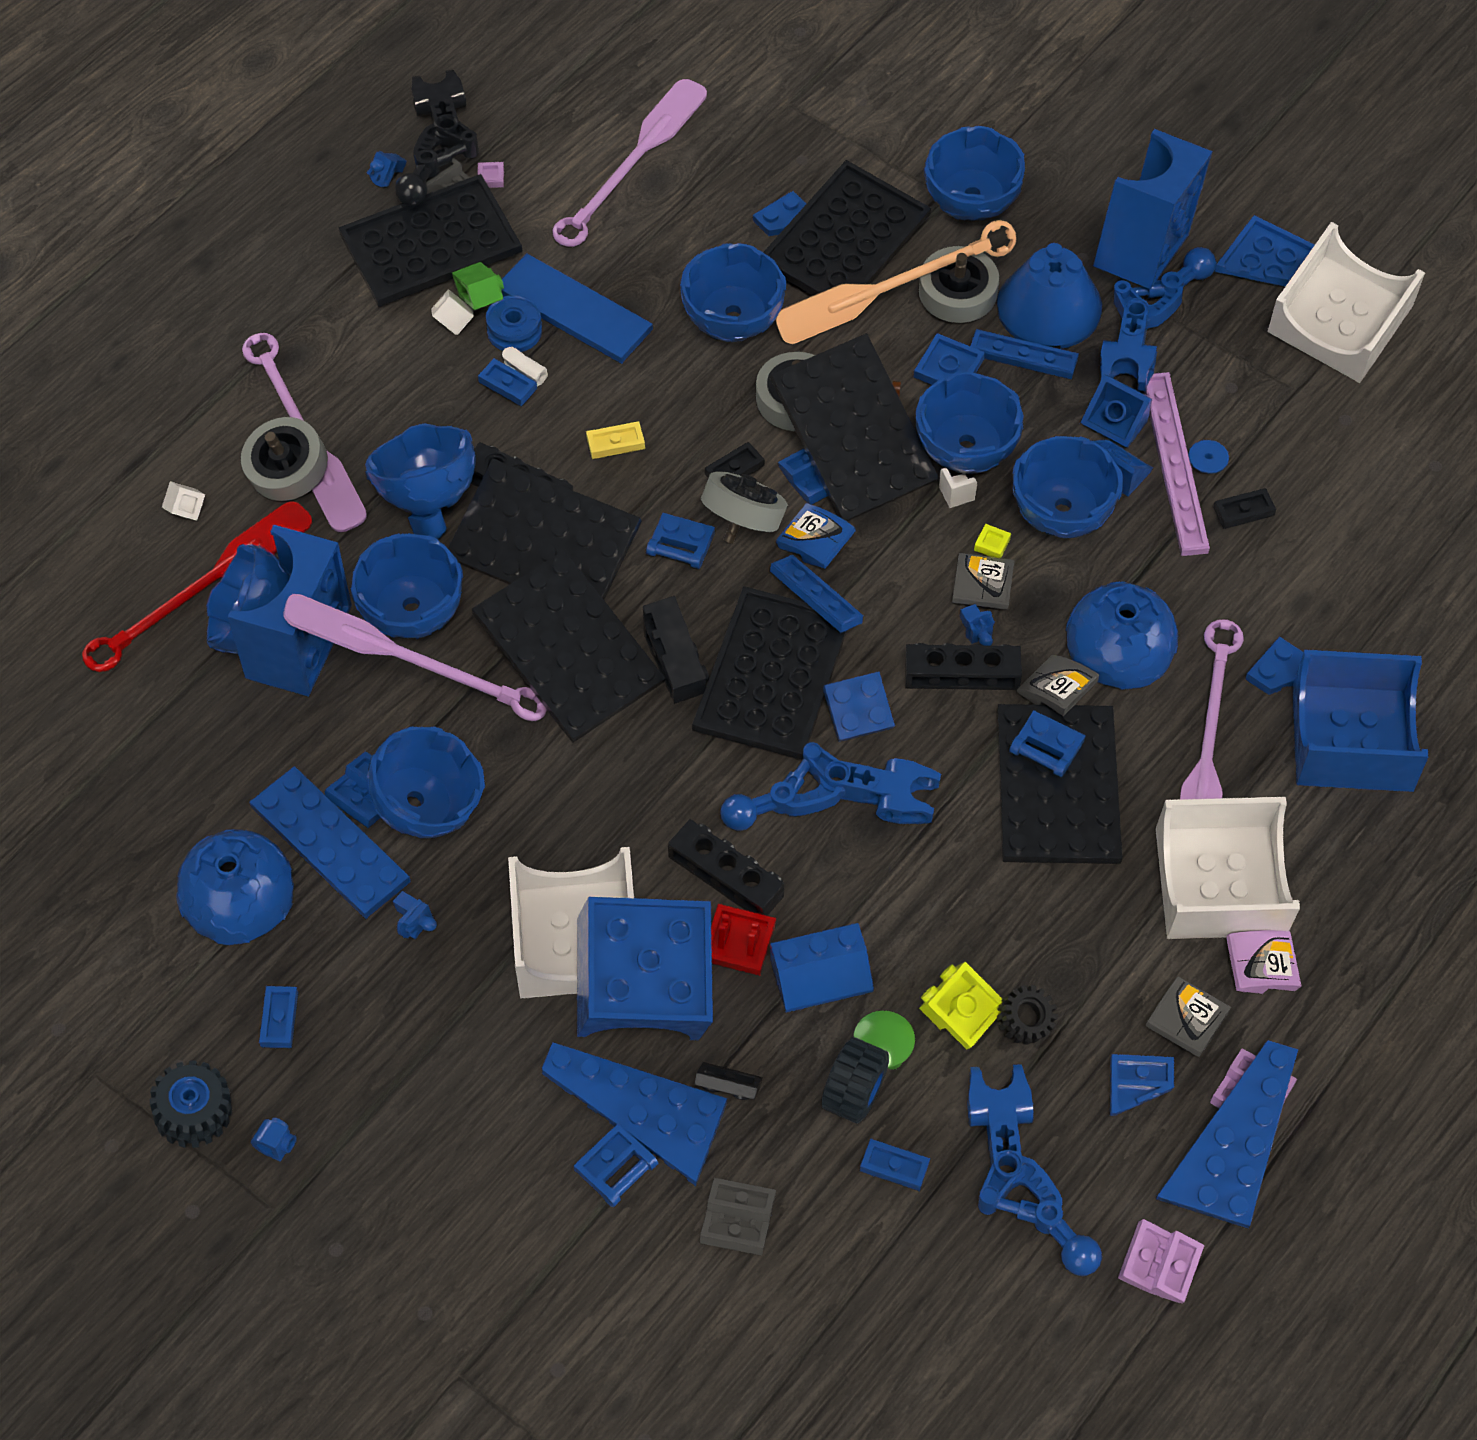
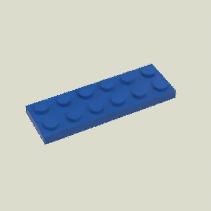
[250,766,411,919]

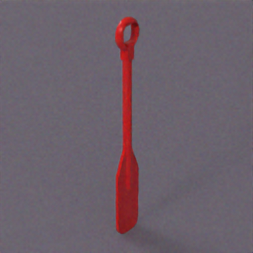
[82,502,312,672]

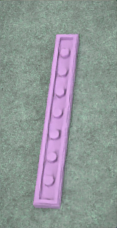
[1144,372,1210,556]

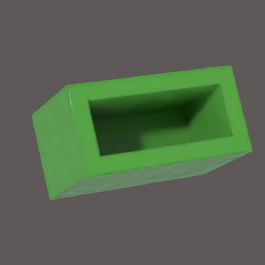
[452,262,504,310]

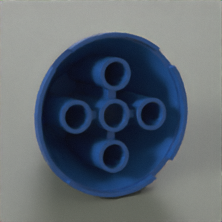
[997,243,1102,349]

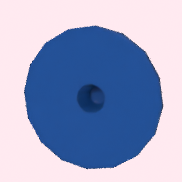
[1188,440,1229,474]

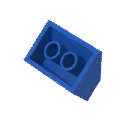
[770,923,874,1013]

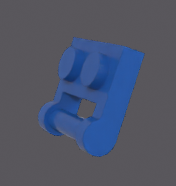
[646,513,715,569]
[1009,710,1085,777]
[574,1123,659,1207]

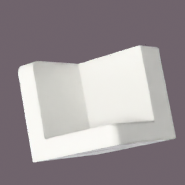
[432,289,474,335]
[939,468,977,508]
[162,481,205,521]

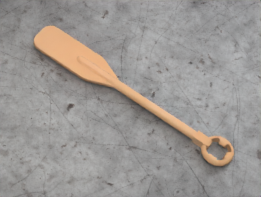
[776,220,1016,344]

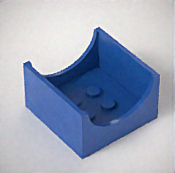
[1093,129,1213,289]
[228,525,352,697]
[1292,650,1428,792]
[577,897,713,1040]

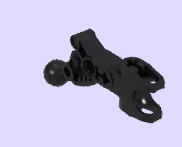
[395,69,479,206]

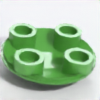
[854,1011,915,1069]

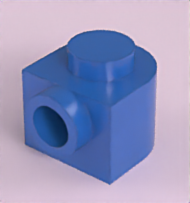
[408,511,447,539]
[251,1118,296,1162]

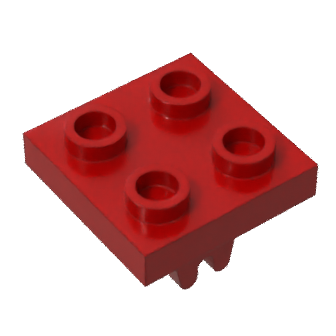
[711,904,776,976]

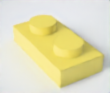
[586,421,645,459]

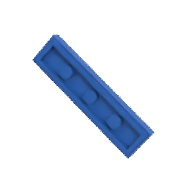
[970,329,1079,380]
[770,555,864,633]

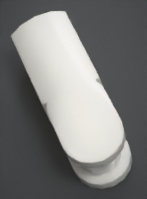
[502,347,548,386]

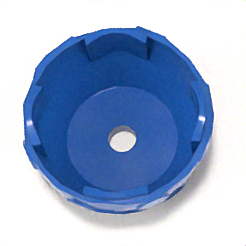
[924,126,1025,221]
[680,243,786,342]
[916,372,1024,474]
[365,423,476,516]
[1013,436,1123,539]
[350,533,463,639]
[206,544,291,654]
[1066,582,1178,690]
[367,726,485,838]
[176,829,294,945]

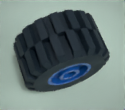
[822,1037,889,1124]
[149,1061,232,1148]

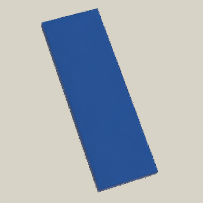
[501,253,653,364]

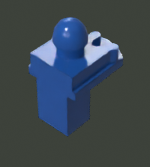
[367,151,407,187]
[960,604,995,646]
[393,891,437,939]

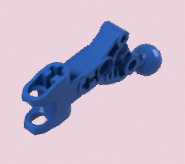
[1100,247,1217,391]
[720,742,941,831]
[967,1064,1102,1276]

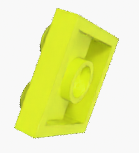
[919,962,1003,1049]

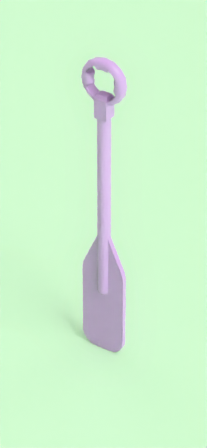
[553,79,707,247]
[242,333,367,532]
[283,594,547,721]
[1180,620,1243,800]

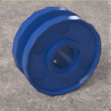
[486,295,542,352]

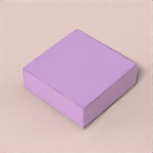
[478,162,504,188]

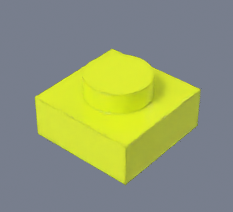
[974,524,1011,558]

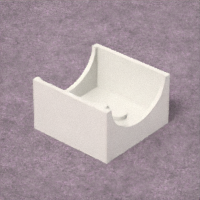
[1268,222,1425,383]
[1156,797,1300,939]
[508,847,634,999]

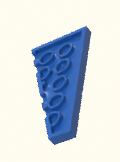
[1215,215,1315,287]
[1156,1040,1298,1229]
[542,1043,727,1186]

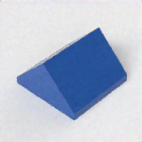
[1080,374,1152,447]
[1093,440,1153,496]

